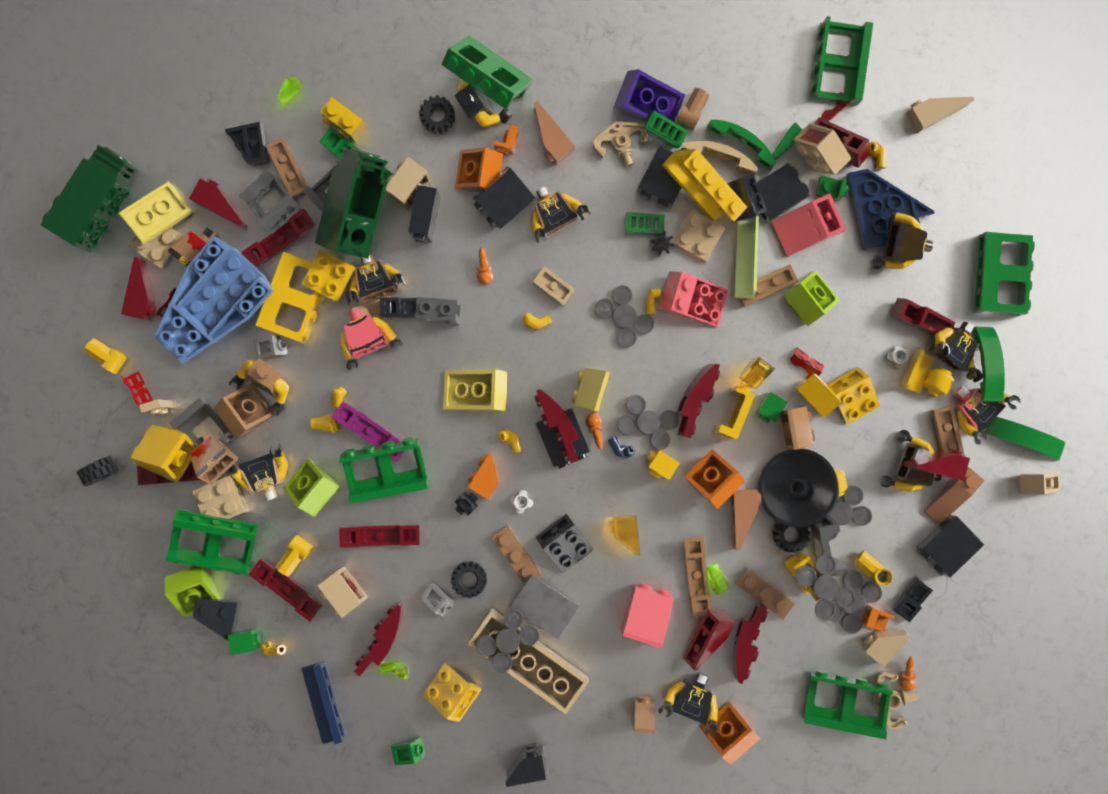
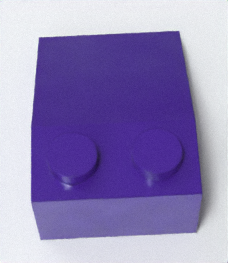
[613,69,685,131]

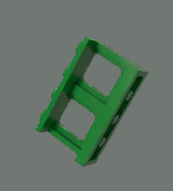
[810,16,873,105]
[441,35,533,110]
[974,232,1035,316]
[339,437,429,504]
[165,509,258,575]
[803,670,894,740]

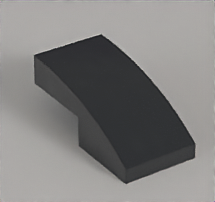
[380,297,417,318]
[893,576,933,623]

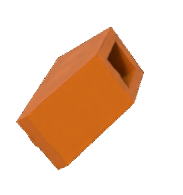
[467,453,499,500]

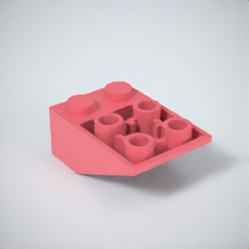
[771,194,846,257]
[659,271,729,327]

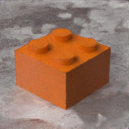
[684,449,745,509]

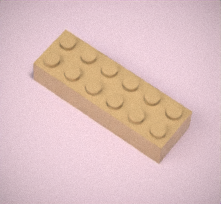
[468,608,589,714]

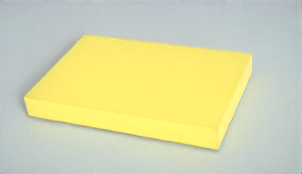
[118,181,193,245]

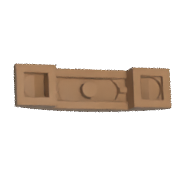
[683,536,712,617]

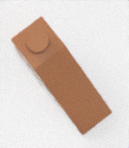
[534,101,575,165]
[924,467,985,524]
[731,489,761,550]

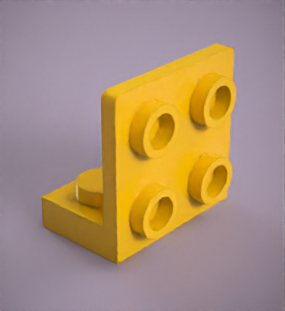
[302,249,356,302]
[827,367,880,425]
[423,663,482,722]

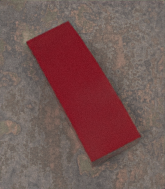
[890,298,956,336]

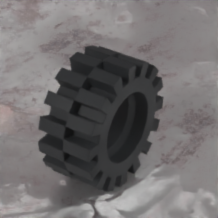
[419,95,455,134]
[76,456,118,487]
[772,523,811,553]
[451,561,487,598]

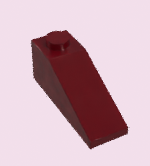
[814,117,870,168]
[189,178,248,229]
[121,257,156,321]
[904,449,970,481]
[683,610,736,671]

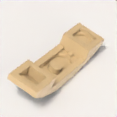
[681,141,758,175]

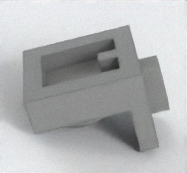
[254,335,288,359]
[420,583,455,616]

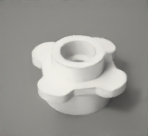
[887,345,911,368]
[510,490,533,514]

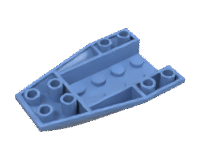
[154,236,274,364]

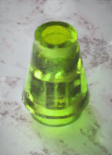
[276,74,304,105]
[707,564,730,595]

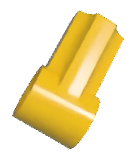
[84,338,127,374]
[275,535,314,577]
[853,550,893,586]

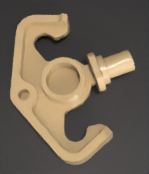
[593,121,648,167]
[871,671,919,730]

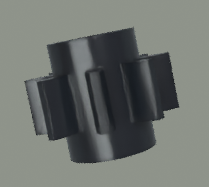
[650,231,675,255]
[454,492,478,516]

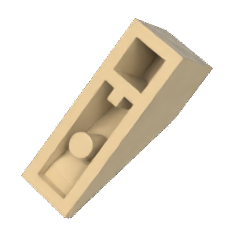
[906,97,975,133]

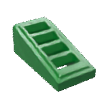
[643,111,688,149]
[772,122,802,160]
[625,212,665,235]

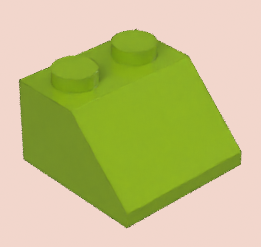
[783,270,840,326]
[283,458,340,517]
[165,566,221,617]

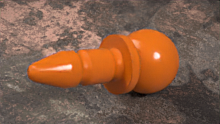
[477,247,493,285]
[585,414,603,449]
[900,656,916,692]

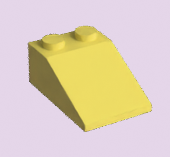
[571,368,610,413]
[443,369,507,411]

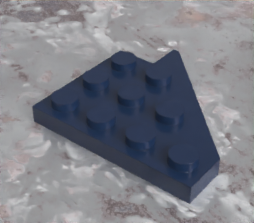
[846,169,935,250]

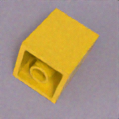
[130,424,196,483]

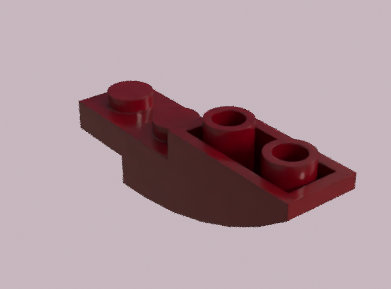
[676,364,720,438]
[534,389,579,463]
[354,601,403,677]
[733,602,768,684]

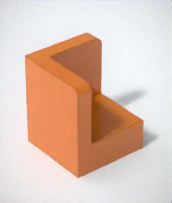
[862,605,895,631]

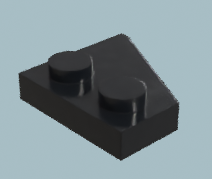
[225,122,268,165]
[192,597,237,640]

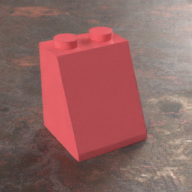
[621,583,674,648]

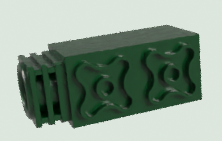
[40,145,138,252]
[315,148,388,259]

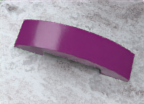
[331,401,404,462]

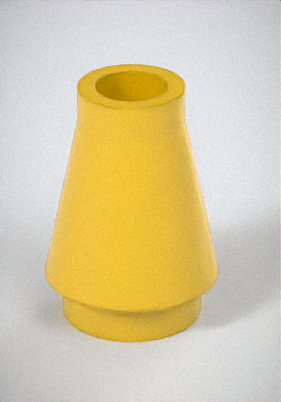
[310,414,341,433]

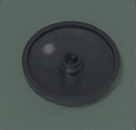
[758,448,839,528]

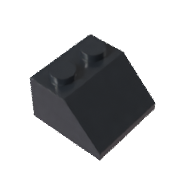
[505,743,546,787]

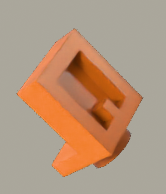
[493,125,519,155]

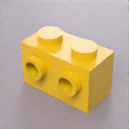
[320,97,367,141]
[645,450,680,480]

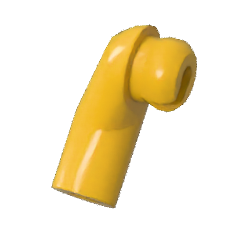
[869,141,886,169]
[646,287,662,315]
[523,313,552,330]
[331,387,346,410]
[498,429,523,454]
[261,641,286,656]

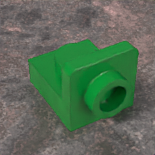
[815,176,848,202]
[391,738,425,766]

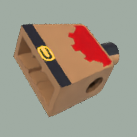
[168,227,216,266]
[190,436,238,485]

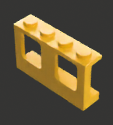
[662,149,747,222]
[255,252,325,343]

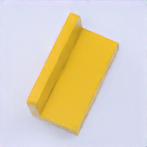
[900,349,935,394]
[797,374,841,417]

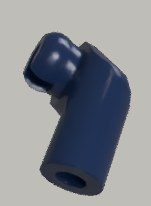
[608,436,635,459]

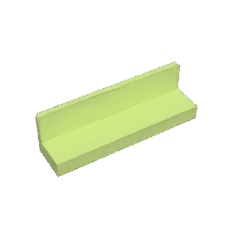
[734,216,759,299]

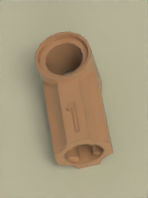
[676,88,709,130]

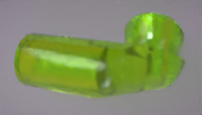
[380,660,409,680]

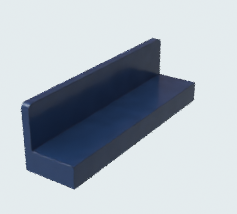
[302,661,346,745]

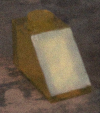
[738,357,775,389]
[609,514,640,556]

